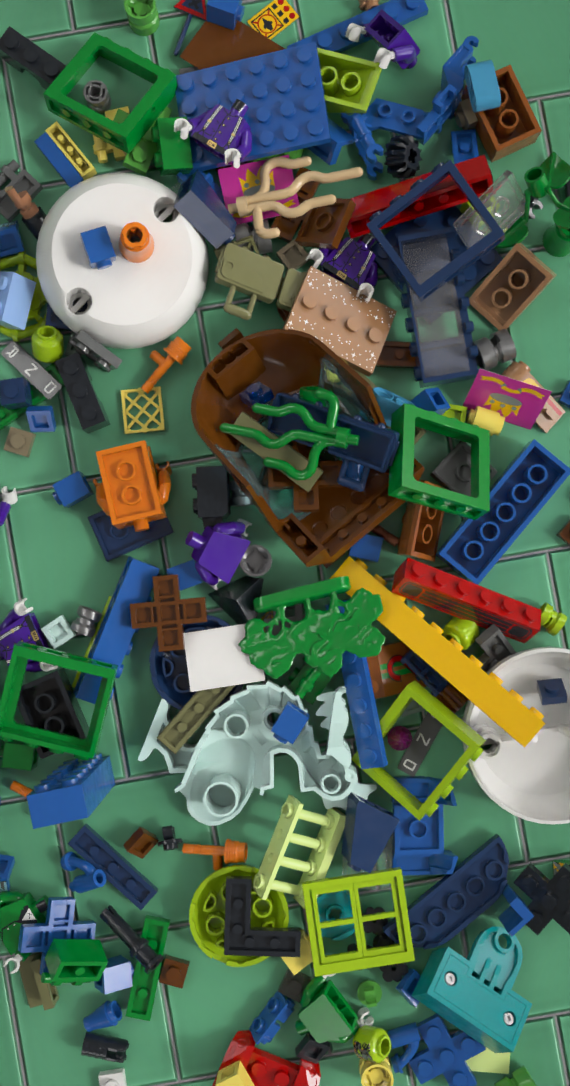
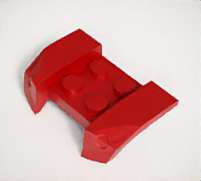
[212,1030,321,1086]

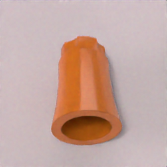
[119,222,154,263]

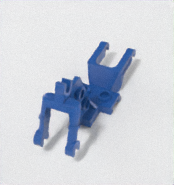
[341,36,479,181]

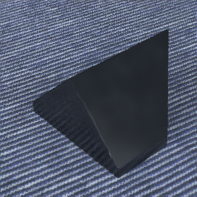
[208,576,264,624]

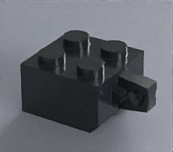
[192,466,231,529]

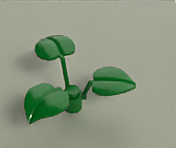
[488,152,570,248]

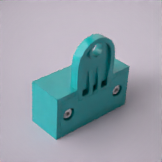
[412,926,532,1053]

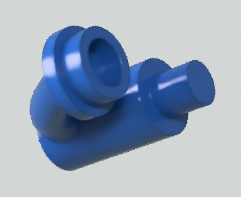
[60,852,106,893]
[387,1022,421,1074]

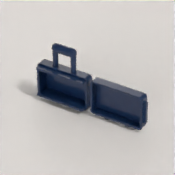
[267,392,400,492]

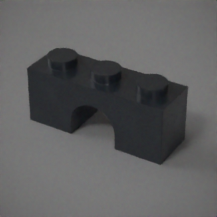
[0,26,66,90]
[55,352,111,434]

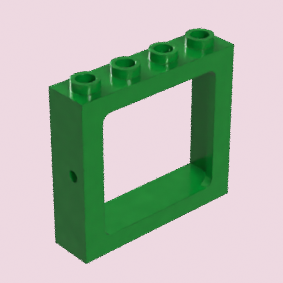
[43,32,178,154]
[388,403,490,520]
[0,641,118,760]

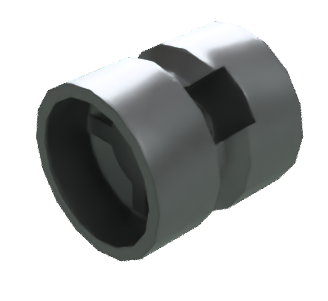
[235,220,273,254]
[473,329,517,370]
[240,544,272,577]

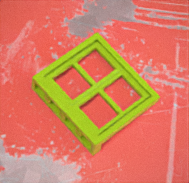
[302,867,415,977]

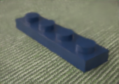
[68,823,158,910]

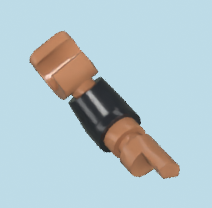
[5,186,47,240]

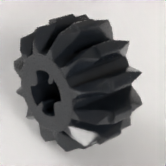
[383,135,422,179]

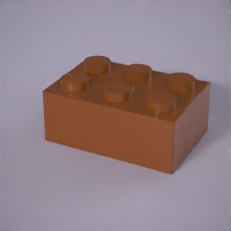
[461,65,542,163]

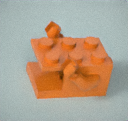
[93,440,172,532]

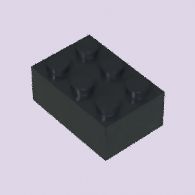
[17,668,89,759]

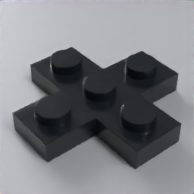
[513,862,570,936]

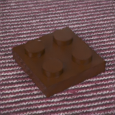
[295,197,356,249]

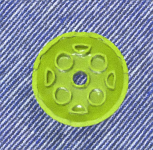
[189,865,289,967]

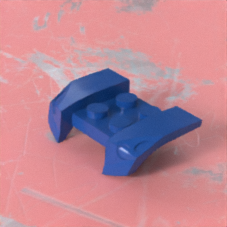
[391,776,458,876]

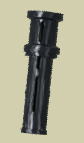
[100,905,164,974]

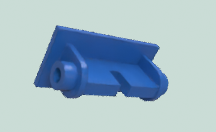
[249,989,295,1045]

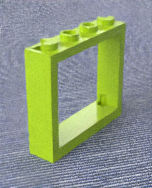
[351,681,486,821]

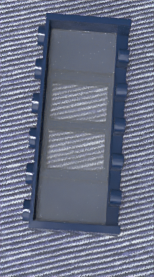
[392,226,482,388]

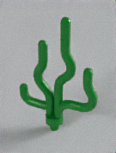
[219,388,359,480]

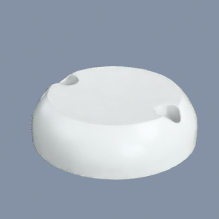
[36,173,209,349]
[462,647,570,824]

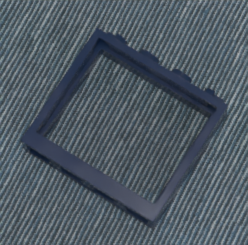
[366,160,505,302]

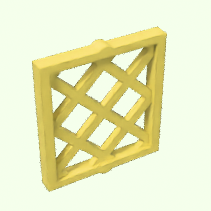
[121,386,165,434]

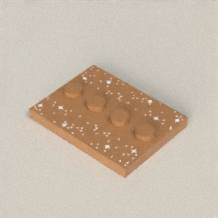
[283,266,397,377]

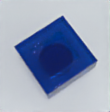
[239,381,274,409]

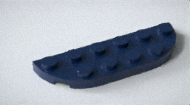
[382,834,509,949]

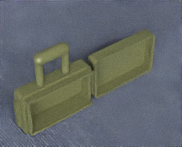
[215,243,306,320]

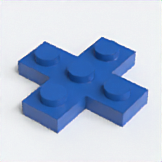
[18,897,96,975]
[409,1013,486,1086]

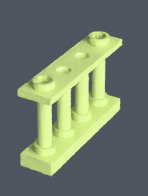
[252,795,346,909]

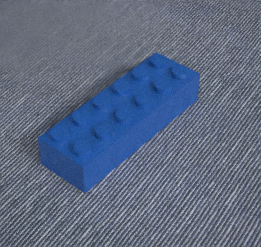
[436,439,570,585]
[27,753,115,829]

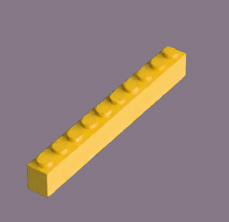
[330,556,546,748]

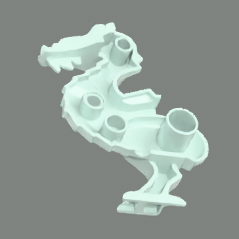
[138,680,377,826]

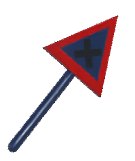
[173,0,206,56]

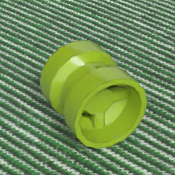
[539,602,567,636]

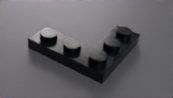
[224,876,301,957]

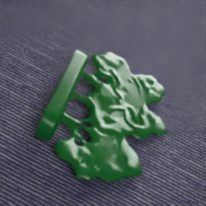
[238,576,386,679]

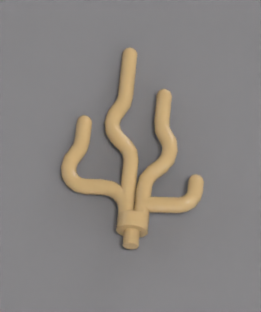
[228,156,363,239]

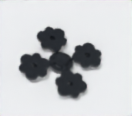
[347,907,408,982]

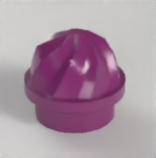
[387,726,412,751]

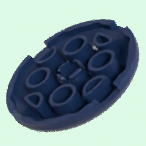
[149,615,244,710]

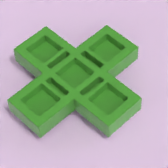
[113,107,172,176]

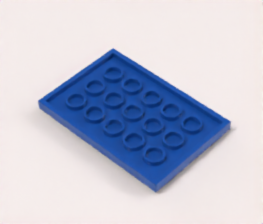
[176,42,331,174]

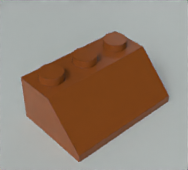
[397,480,449,562]

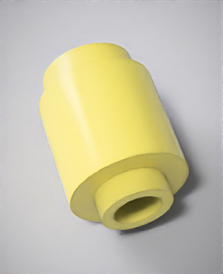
[466,406,505,436]

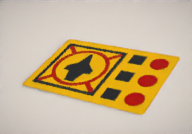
[247,0,299,40]

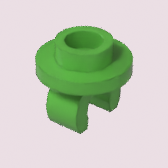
[357,980,382,1008]

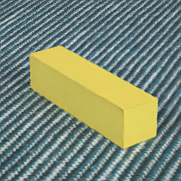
[45,121,97,180]

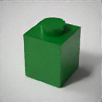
[0,740,38,771]

